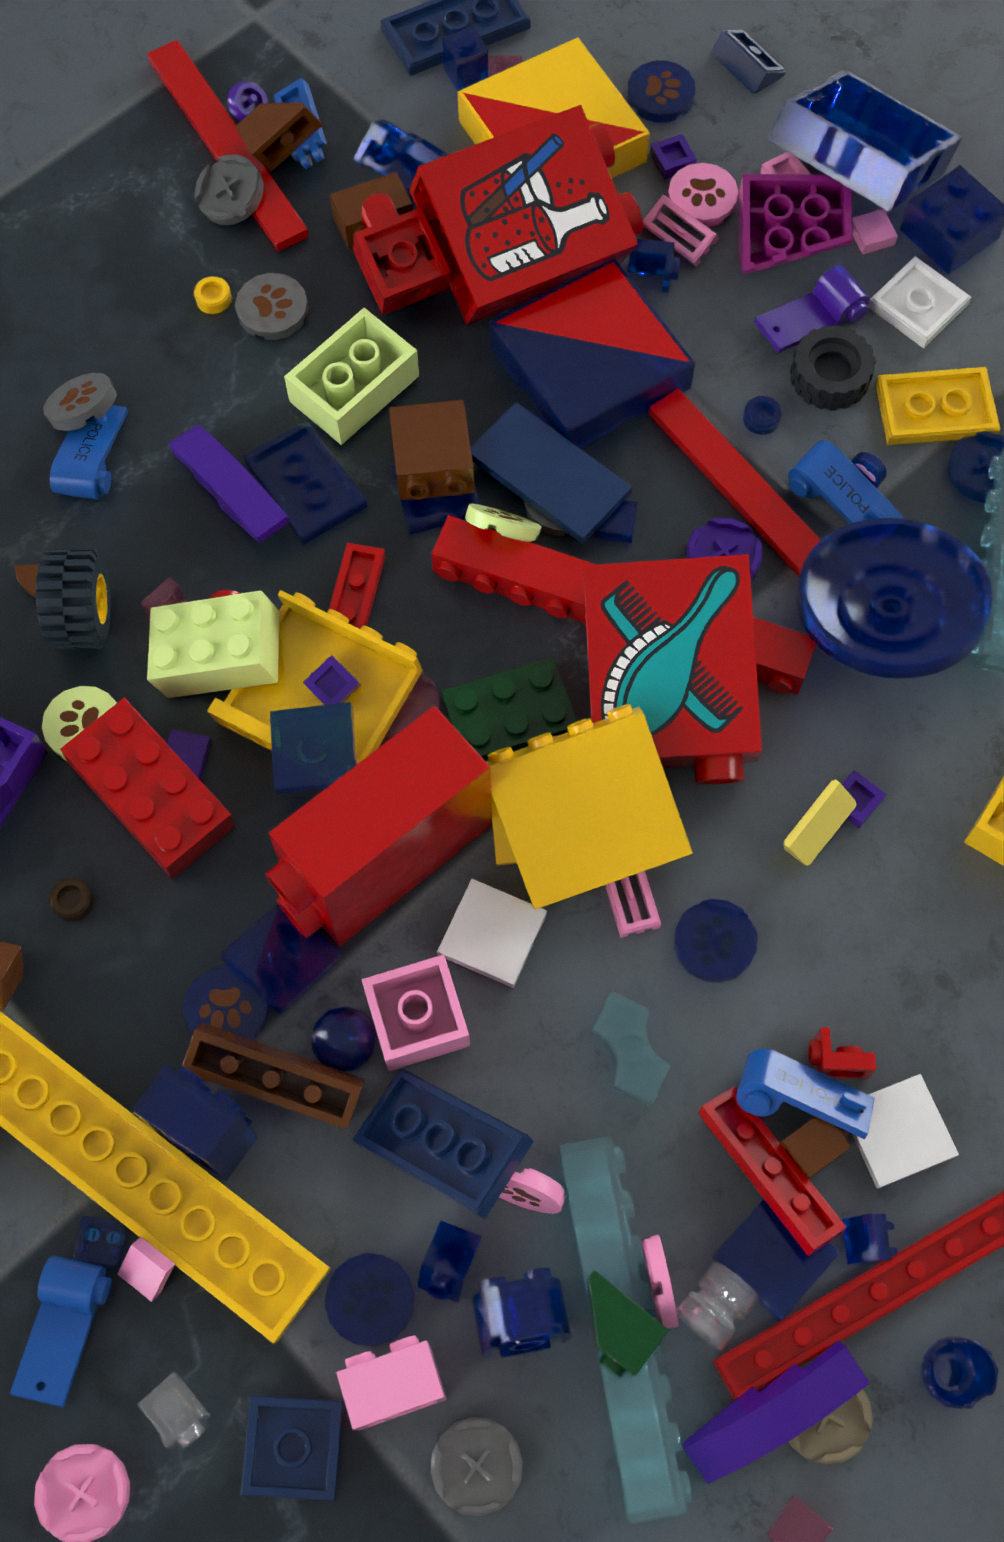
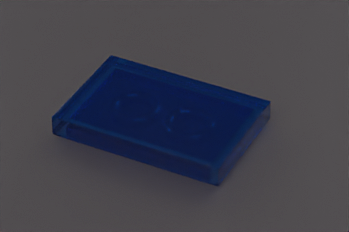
[243,420,368,544]

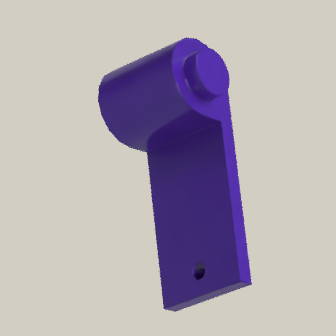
[754,265,870,353]

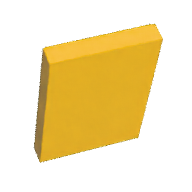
[875,367,1000,445]

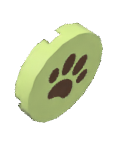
[465,504,542,542]
[42,686,116,761]

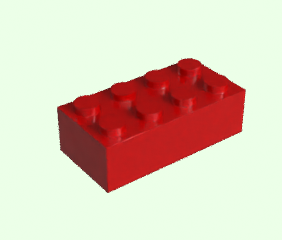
[60,697,235,880]

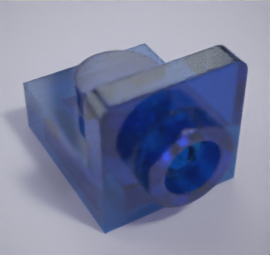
[628,239,680,293]
[417,1220,482,1302]

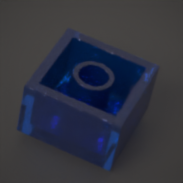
[900,165,1004,275]

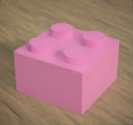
[361,954,470,1072]
[336,1335,447,1431]

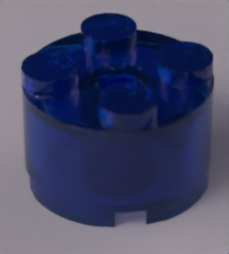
[471,1268,572,1358]

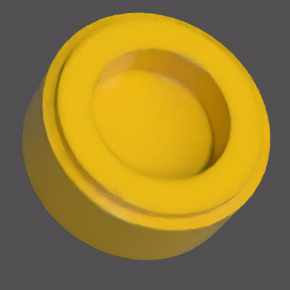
[194,276,232,314]

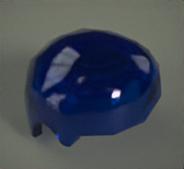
[311,1006,376,1072]
[921,1336,999,1409]

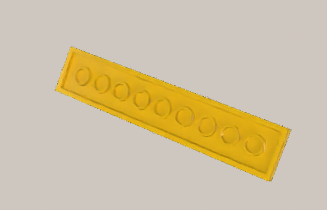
[0,1011,331,1345]

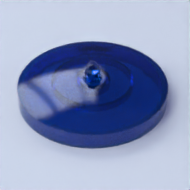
[797,518,993,679]

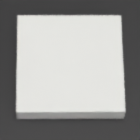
[868,256,972,349]
[437,879,547,988]
[852,1074,959,1189]

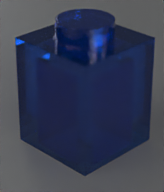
[442,26,488,91]

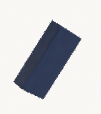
[711,30,786,93]

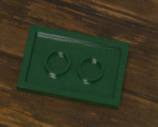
[441,657,577,760]

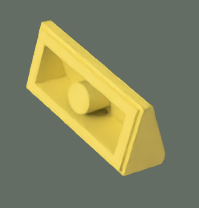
[784,779,857,866]

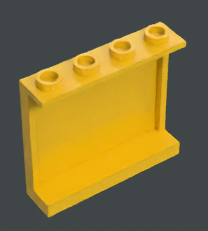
[207,590,423,783]
[486,704,693,910]

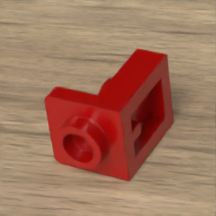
[808,1027,876,1079]

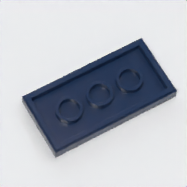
[380,0,531,76]
[471,402,632,544]
[353,1068,534,1219]

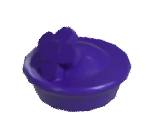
[227,81,268,122]

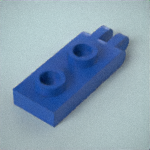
[273,78,327,169]

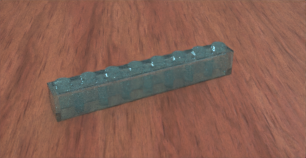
[558,1136,692,1524]

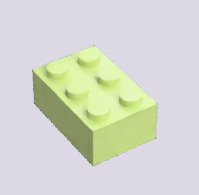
[284,308,419,445]
[147,590,280,698]

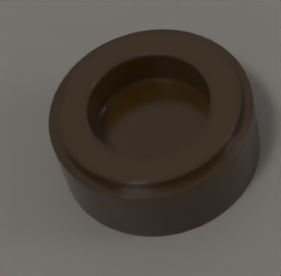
[49,878,94,922]

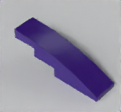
[168,424,290,543]
[680,1341,870,1484]

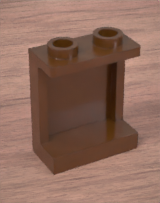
[389,400,475,501]

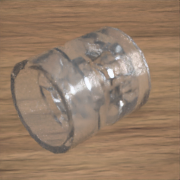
[676,1261,760,1351]

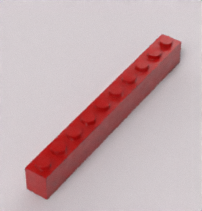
[431,515,818,695]

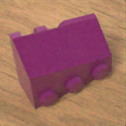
[738,174,852,275]

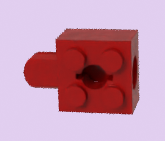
[353,193,451,315]

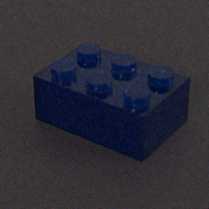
[132,1065,257,1181]

